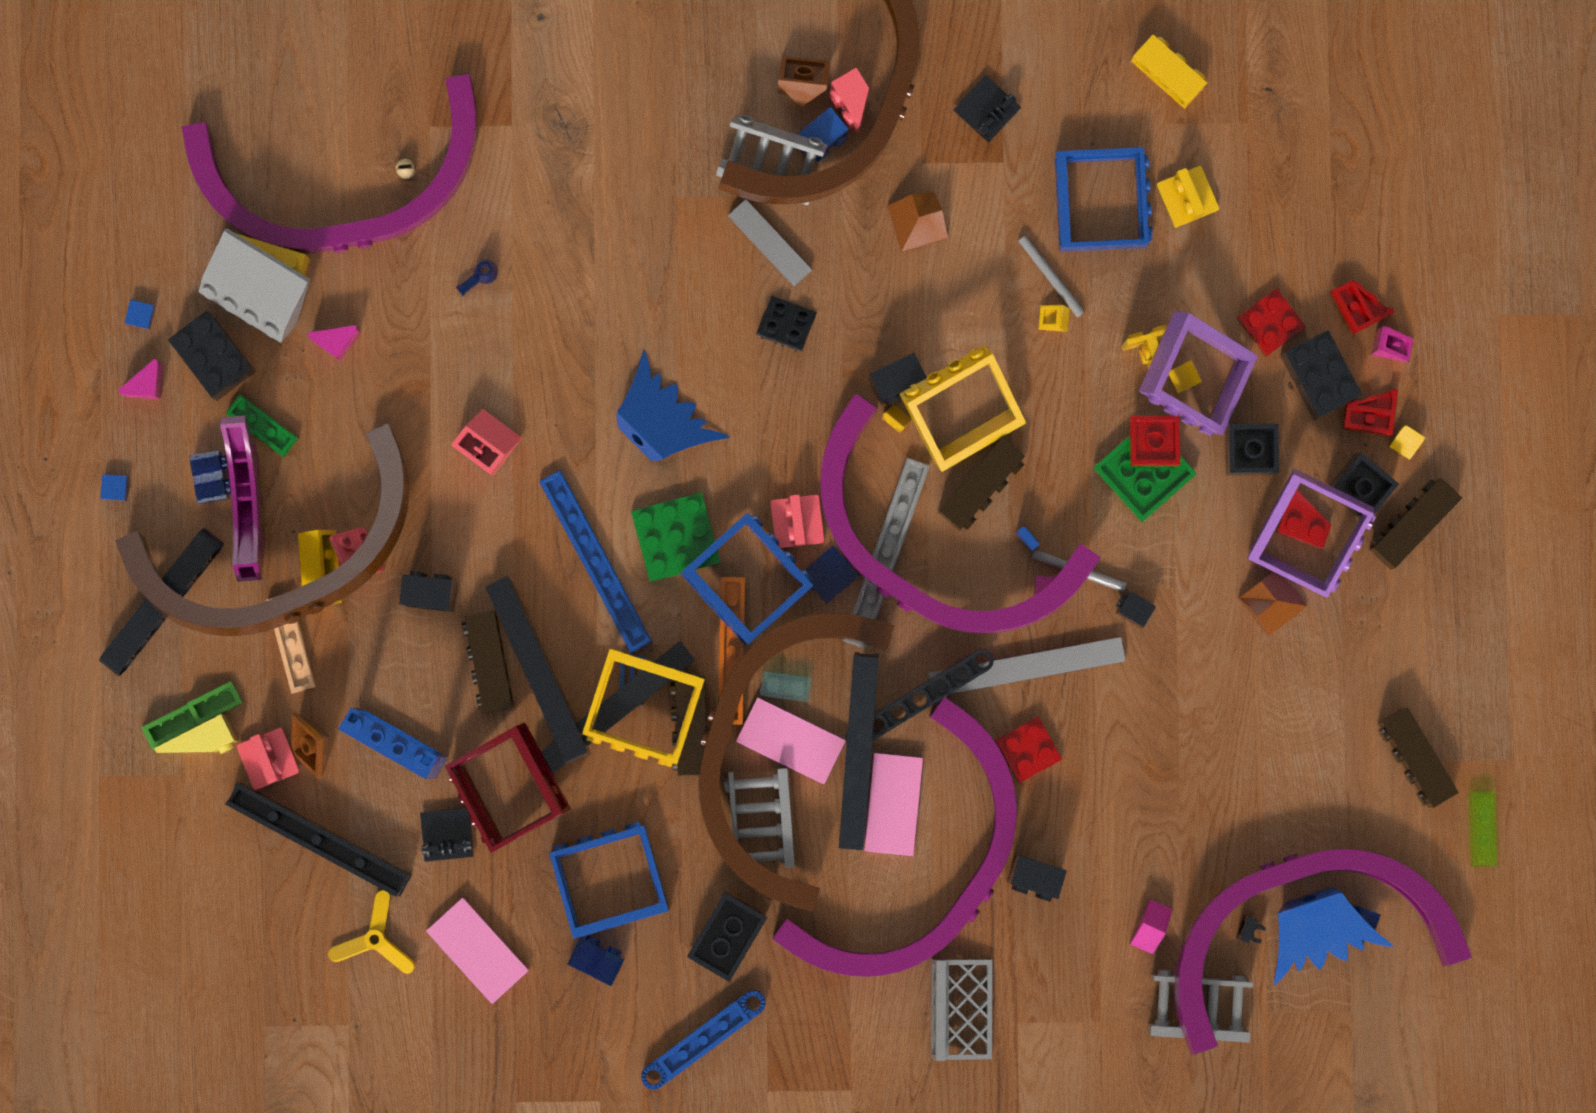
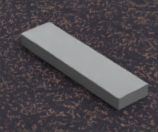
[728,199,812,287]

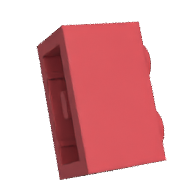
[829,68,869,134]
[451,409,522,477]

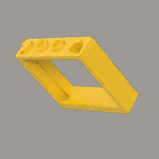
[899,345,1026,472]
[582,649,705,767]

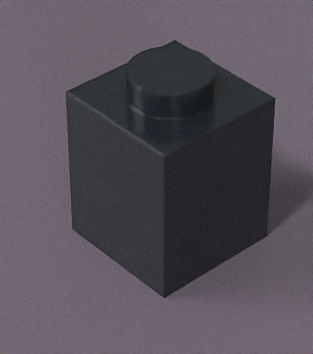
[1116,591,1156,628]

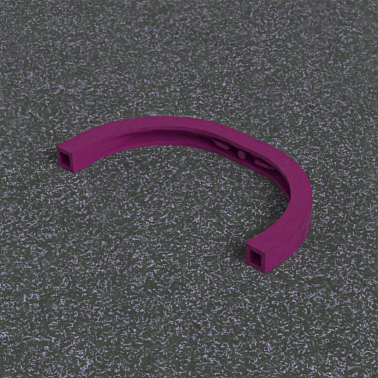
[182,74,478,253]
[821,394,1101,634]
[772,697,1017,977]
[1174,849,1472,1055]

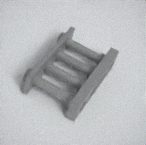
[716,114,828,205]
[724,768,795,868]
[1148,970,1253,1043]

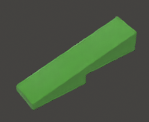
[141,681,242,751]

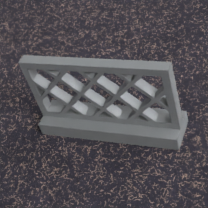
[931,959,992,1061]

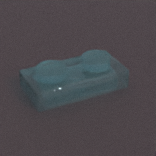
[760,671,812,702]

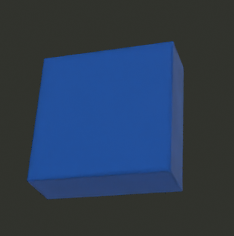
[125,300,156,330]
[100,474,129,501]
[1015,526,1039,552]

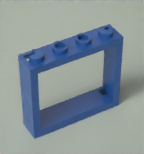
[1054,147,1153,252]
[680,513,814,646]
[338,707,448,779]
[549,822,670,939]

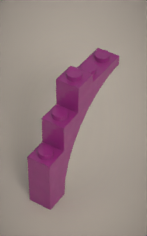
[220,416,265,582]

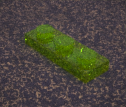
[1469,792,1498,866]

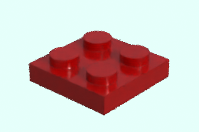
[1237,288,1306,357]
[1129,416,1180,466]
[995,717,1062,783]

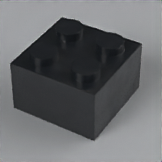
[869,353,926,407]
[1225,424,1279,476]
[1329,452,1399,518]
[399,571,458,612]
[1007,854,1067,902]

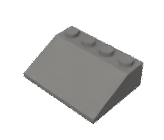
[199,228,310,343]

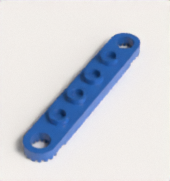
[641,990,766,1090]

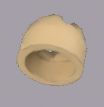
[395,158,416,179]

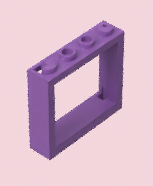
[1139,311,1258,436]
[1248,468,1376,598]

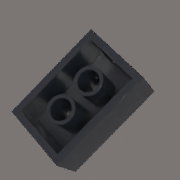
[168,310,256,401]
[1280,330,1362,420]
[687,891,768,982]

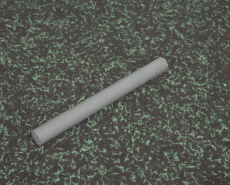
[1018,235,1085,318]
[1032,549,1127,592]

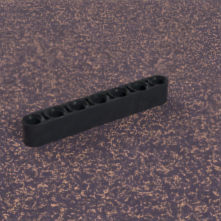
[99,528,224,676]
[845,648,994,744]

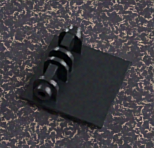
[953,75,1021,143]
[756,296,817,352]
[420,808,474,862]

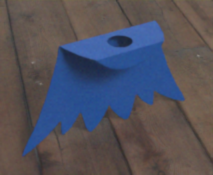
[617,350,730,461]
[1274,888,1393,985]

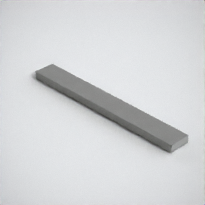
[843,457,930,649]
[928,637,1126,694]

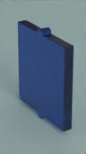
[805,546,859,604]

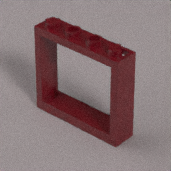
[445,722,572,853]

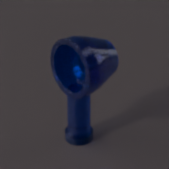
[456,260,498,296]

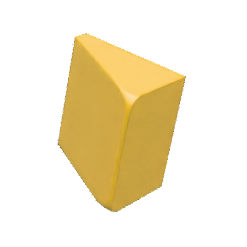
[1038,305,1070,331]
[1168,360,1202,394]
[883,405,911,433]
[1389,425,1425,460]

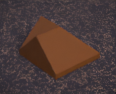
[778,56,830,108]
[888,192,948,252]
[1238,571,1307,636]
[291,712,330,778]

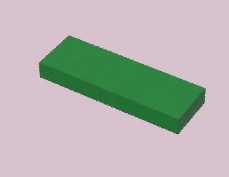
[225,394,299,458]

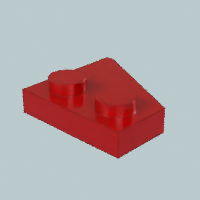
[1330,280,1395,335]
[1343,389,1398,437]
[1276,490,1332,549]

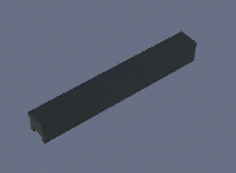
[486,576,592,765]
[526,641,695,774]
[839,652,879,850]
[225,782,412,897]

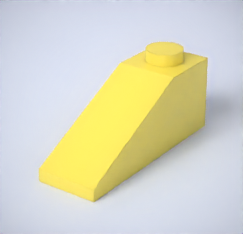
[154,714,238,754]

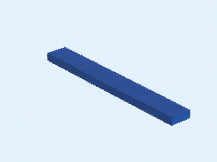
[539,470,653,653]

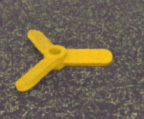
[328,890,415,974]

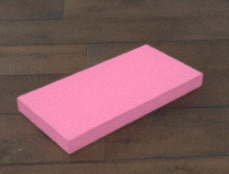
[736,697,845,784]
[864,753,923,856]
[426,897,529,1004]

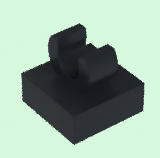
[1236,915,1266,943]

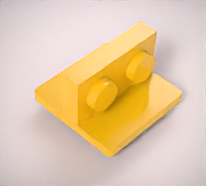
[1157,166,1219,228]
[1121,325,1167,369]

